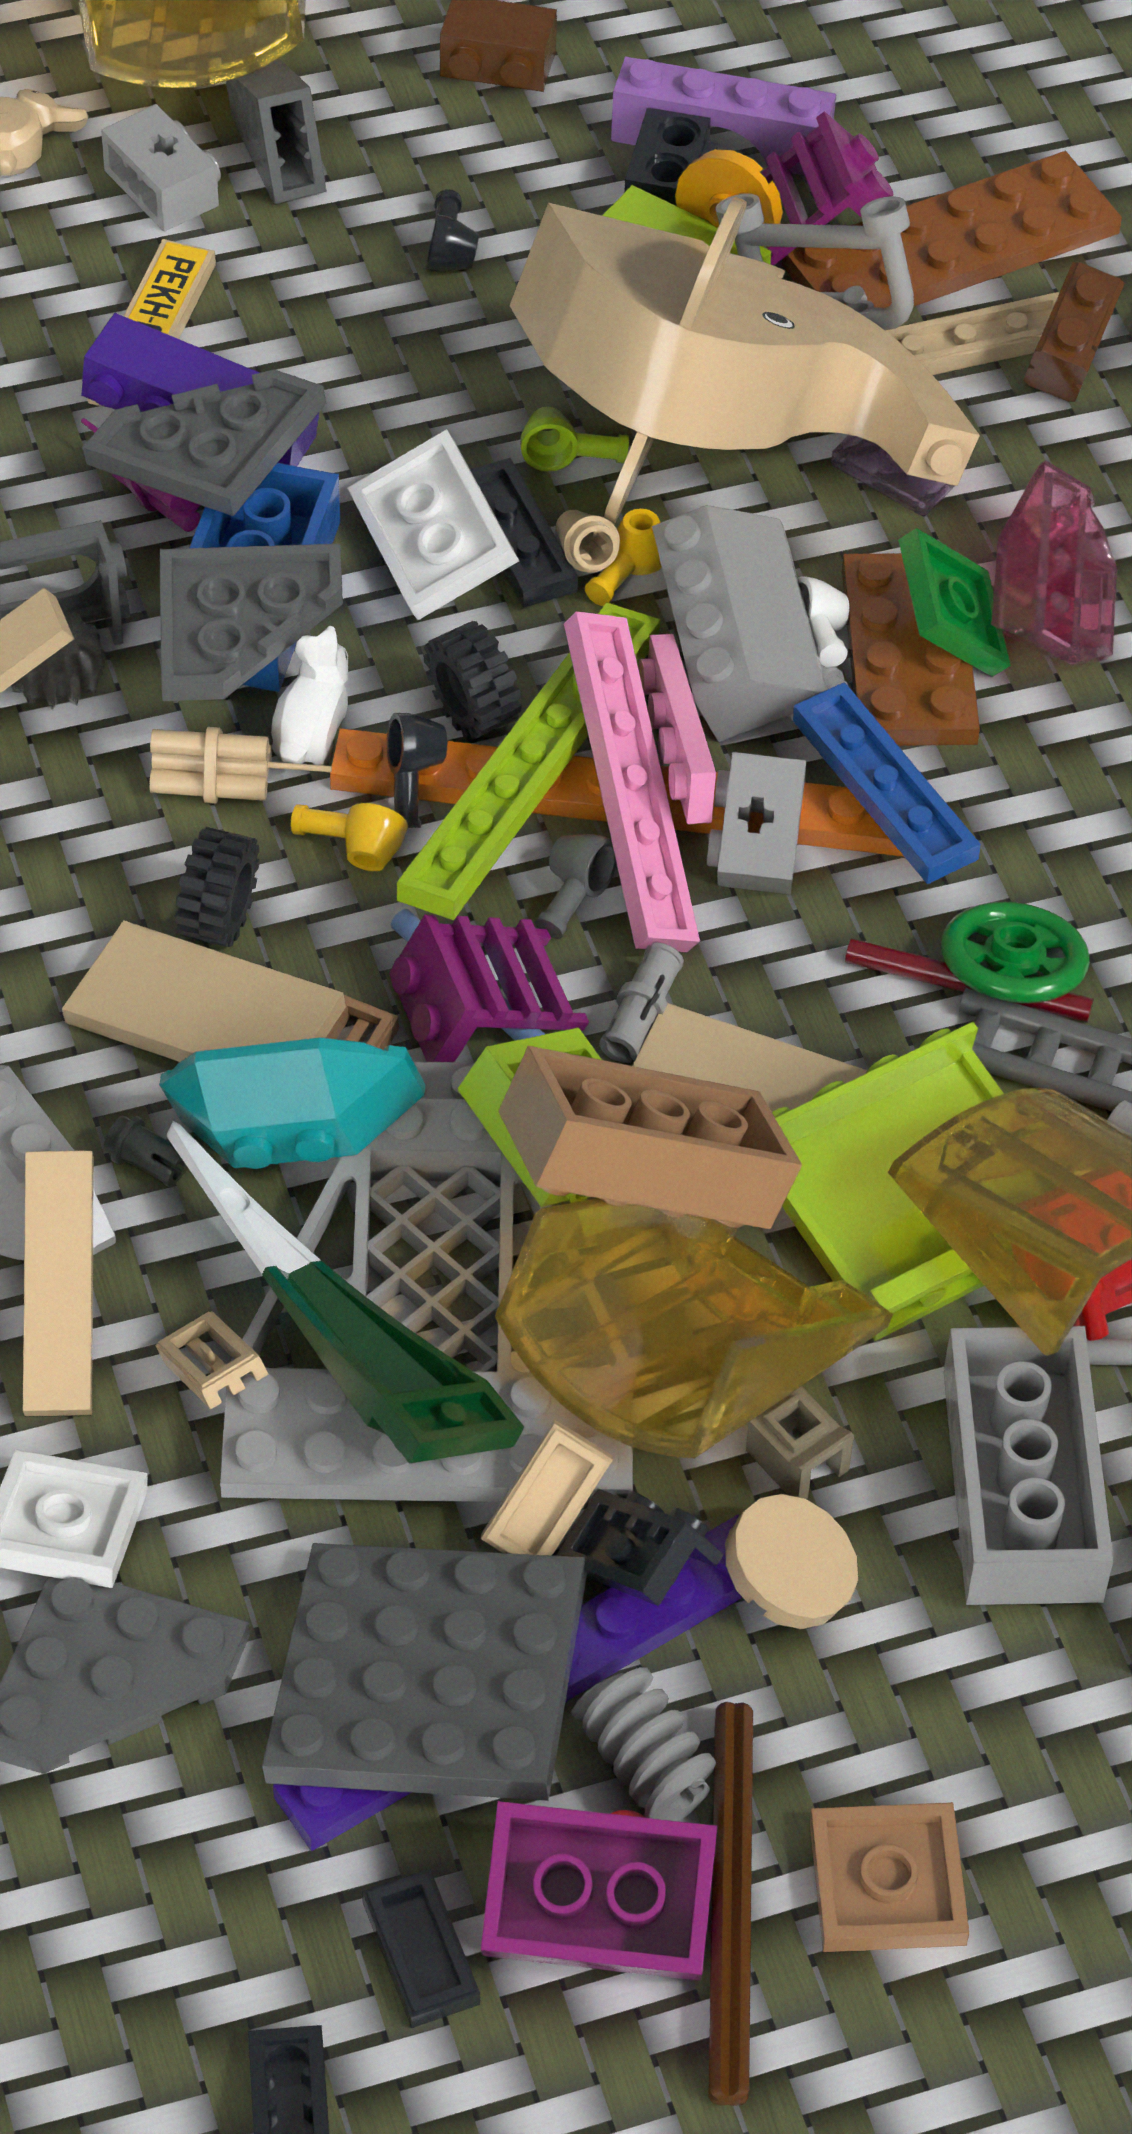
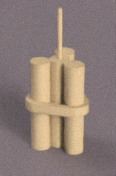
[150,727,332,804]

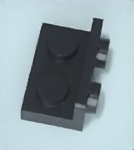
[556,1489,723,1606]

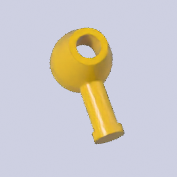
[585,508,662,606]
[291,803,408,871]

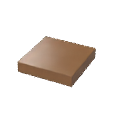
[809,1802,969,1952]

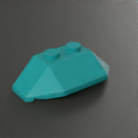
[159,1038,426,1169]

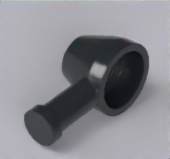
[426,189,479,272]
[386,713,448,828]

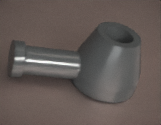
[535,834,617,939]

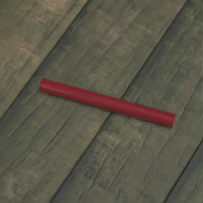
[845,938,1094,1023]

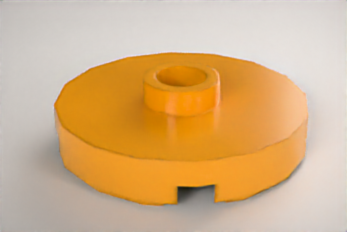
[675,149,783,247]

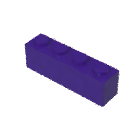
[81,312,319,466]

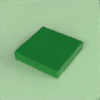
[898,528,1011,677]

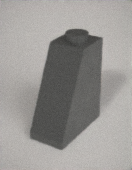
[223,54,327,204]

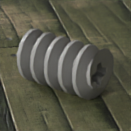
[571,1667,716,1821]

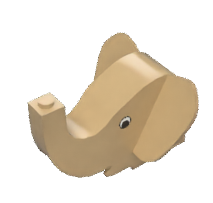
[510,197,980,524]

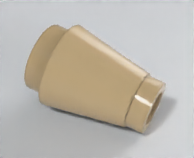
[556,510,620,573]

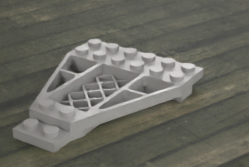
[220,1062,633,1503]

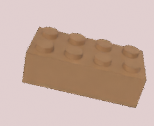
[498,1046,802,1229]

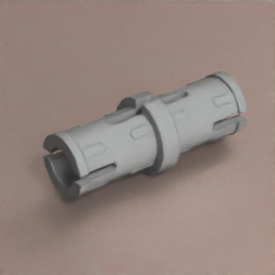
[599,942,684,1063]

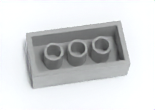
[943,1326,1113,1605]

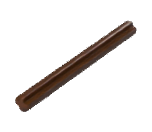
[708,1702,753,2106]

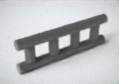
[959,988,1132,1112]

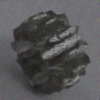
[11,612,105,710]

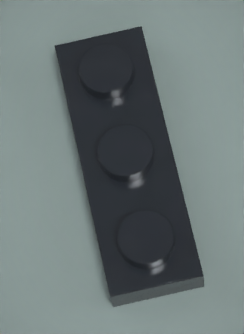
[470,458,578,608]

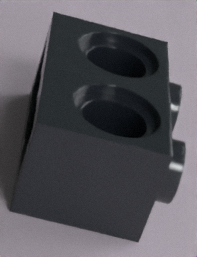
[624,107,718,206]

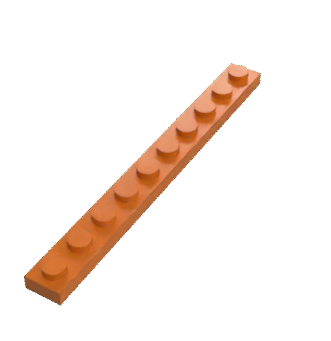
[330,728,904,857]

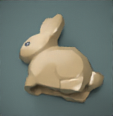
[0,89,88,176]

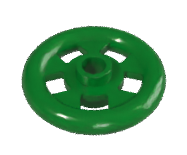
[941,902,1090,1003]

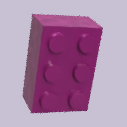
[481,1801,717,1981]

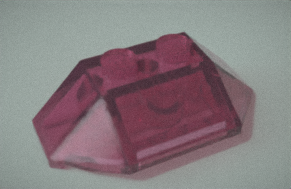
[991,460,1117,666]

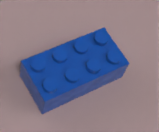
[189,463,340,692]

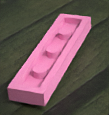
[638,634,716,824]

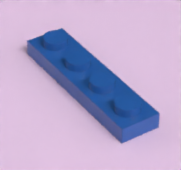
[793,682,981,884]

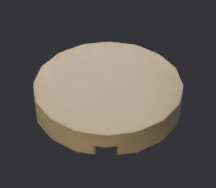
[725,1494,858,1629]

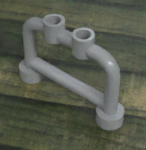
[715,194,914,330]

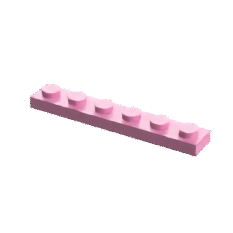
[564,611,700,952]

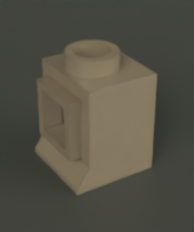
[746,1385,854,1499]

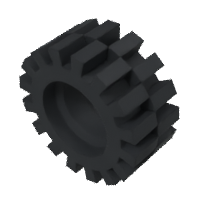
[423,621,522,740]
[175,827,260,947]

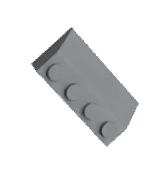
[652,505,827,742]

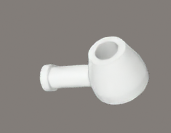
[798,577,849,668]

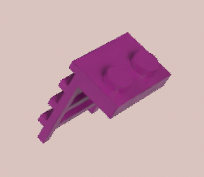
[761,111,894,266]
[389,914,589,1062]

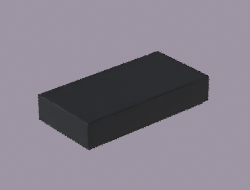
[362,1869,481,2029]

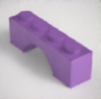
[611,56,836,176]

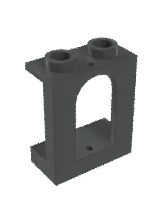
[0,520,130,645]

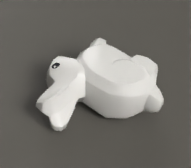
[271,625,348,766]

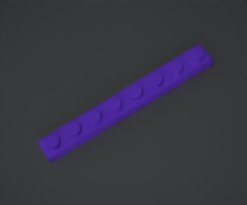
[273,1514,743,1852]

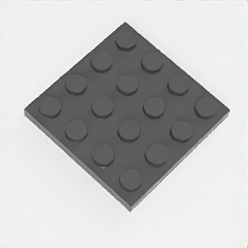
[262,1543,587,1801]

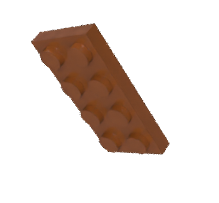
[842,553,980,746]

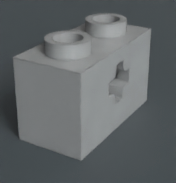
[101,104,221,232]
[707,752,806,894]

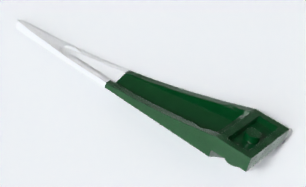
[167,1121,524,1464]

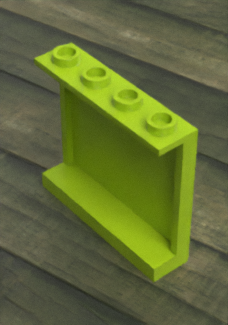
[772,1022,1070,1342]

